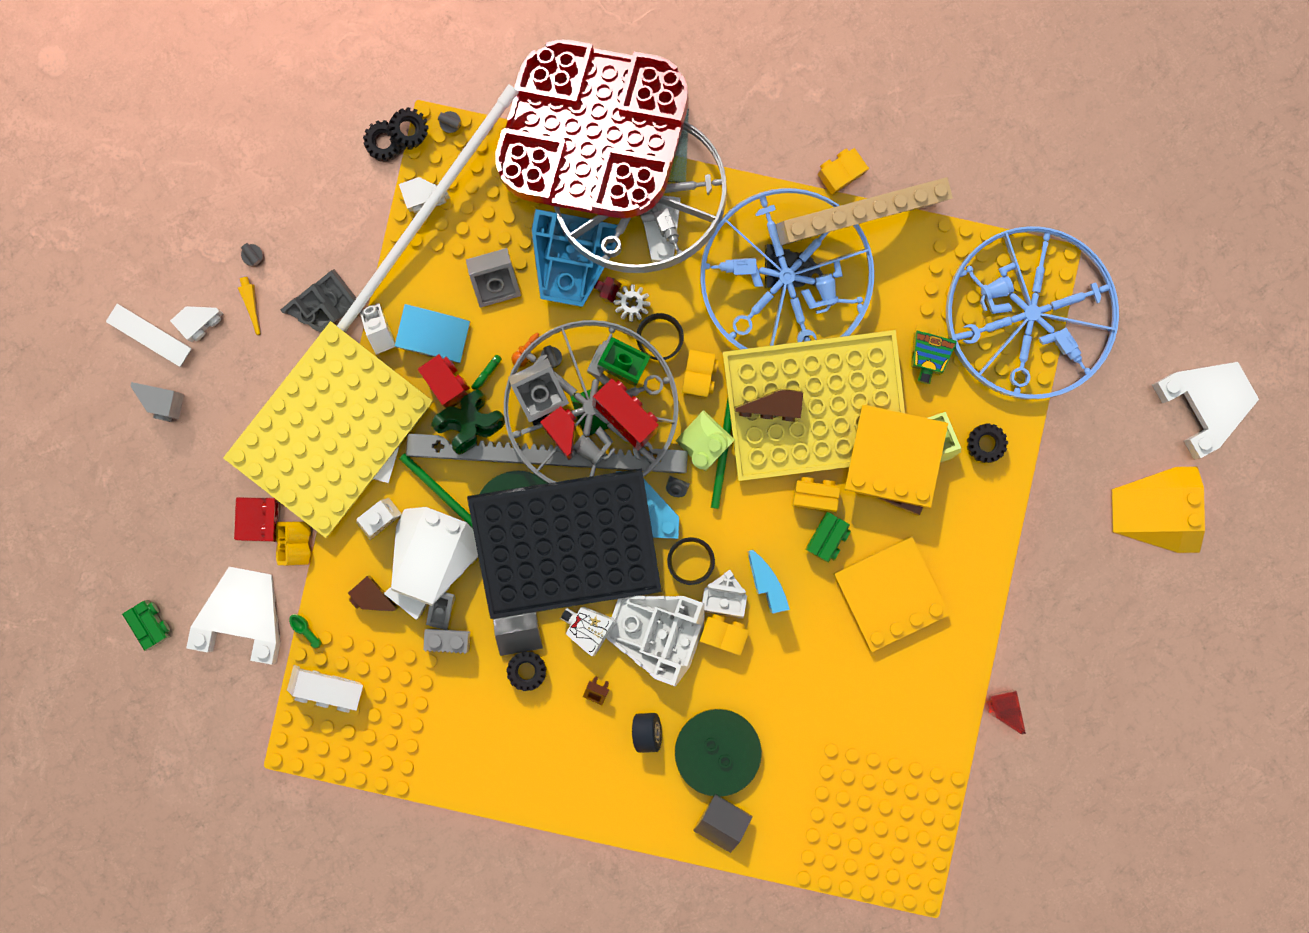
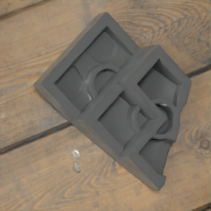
[280,269,356,333]

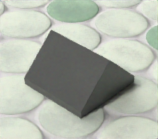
[493,612,543,656]
[693,794,753,853]

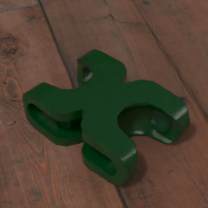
[431,389,505,455]

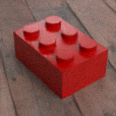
[418,354,470,408]
[592,378,659,451]

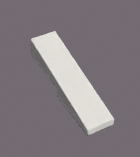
[106,304,192,367]

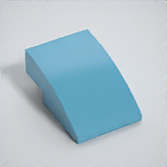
[395,304,470,363]
[747,550,790,614]

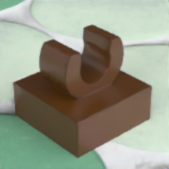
[583,676,609,705]

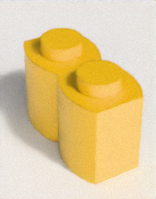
[817,148,869,195]
[682,350,719,398]
[276,522,311,566]
[699,614,749,656]

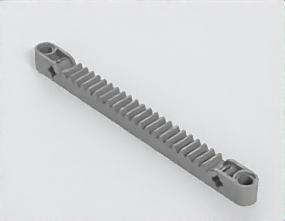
[406,434,688,473]

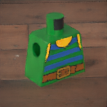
[911,331,957,384]

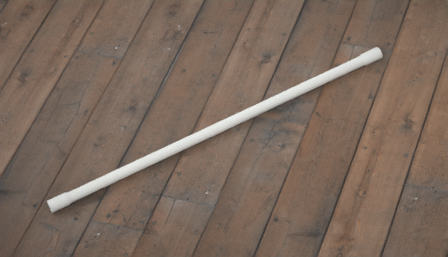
[337,84,519,332]

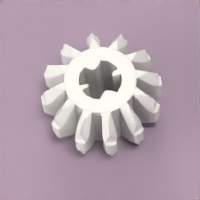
[614,285,650,322]

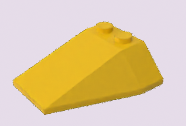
[1111,467,1205,553]

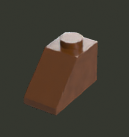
[348,576,398,611]

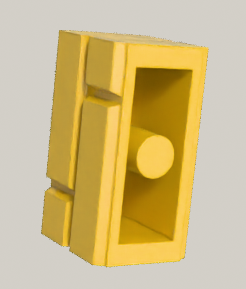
[792,477,840,513]

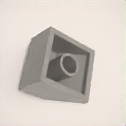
[466,248,521,308]
[508,358,569,423]
[131,382,184,422]

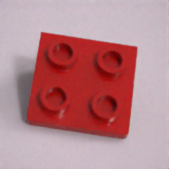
[234,497,279,542]

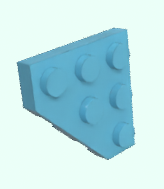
[616,471,679,539]

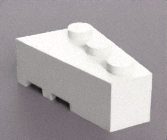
[643,196,680,263]
[287,665,363,713]

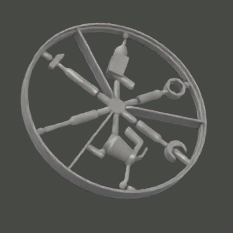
[554,121,727,273]
[504,320,679,483]

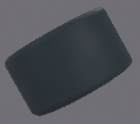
[632,713,662,753]

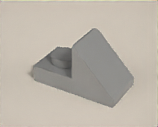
[426,592,456,630]

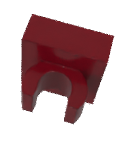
[594,276,622,304]

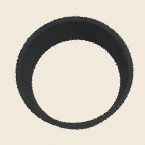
[636,313,684,360]
[667,537,715,585]

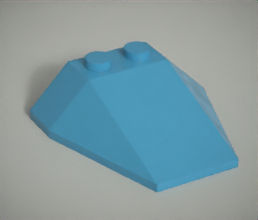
[531,209,618,307]

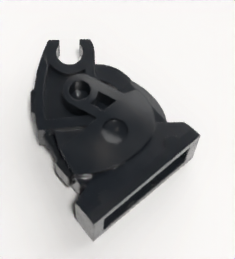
[765,244,823,288]

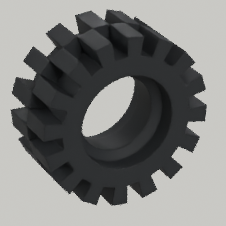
[387,107,429,150]
[363,120,402,162]
[967,423,1008,463]
[506,651,546,691]

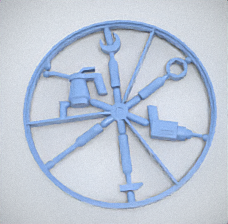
[700,188,874,349]
[946,226,1119,399]

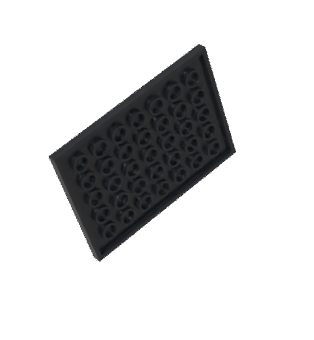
[467,468,662,619]

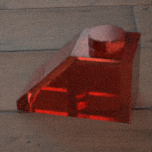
[986,690,1026,735]

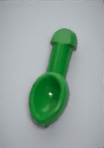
[471,355,502,390]
[289,614,322,649]

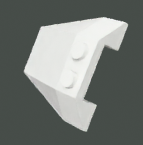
[391,507,478,606]
[606,596,705,686]

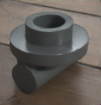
[438,111,461,133]
[241,243,263,266]
[541,345,562,368]
[666,476,690,497]

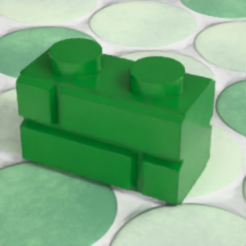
[805,512,851,563]
[122,600,171,651]

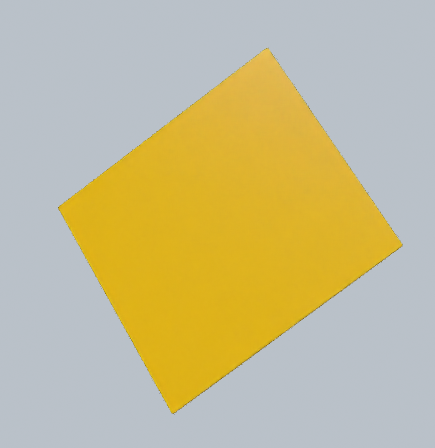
[264,100,1081,918]

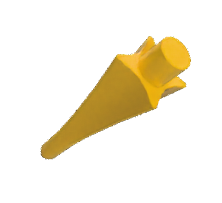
[237,277,260,335]

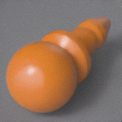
[511,332,539,368]

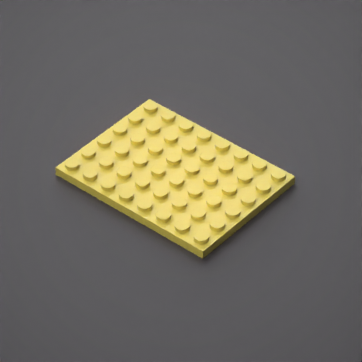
[223,321,434,538]
[723,330,905,481]

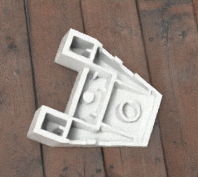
[1152,362,1259,460]
[186,567,281,665]

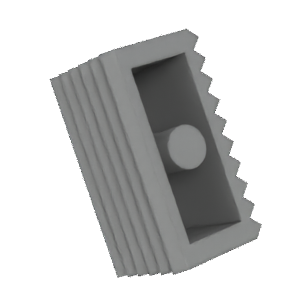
[423,629,470,654]

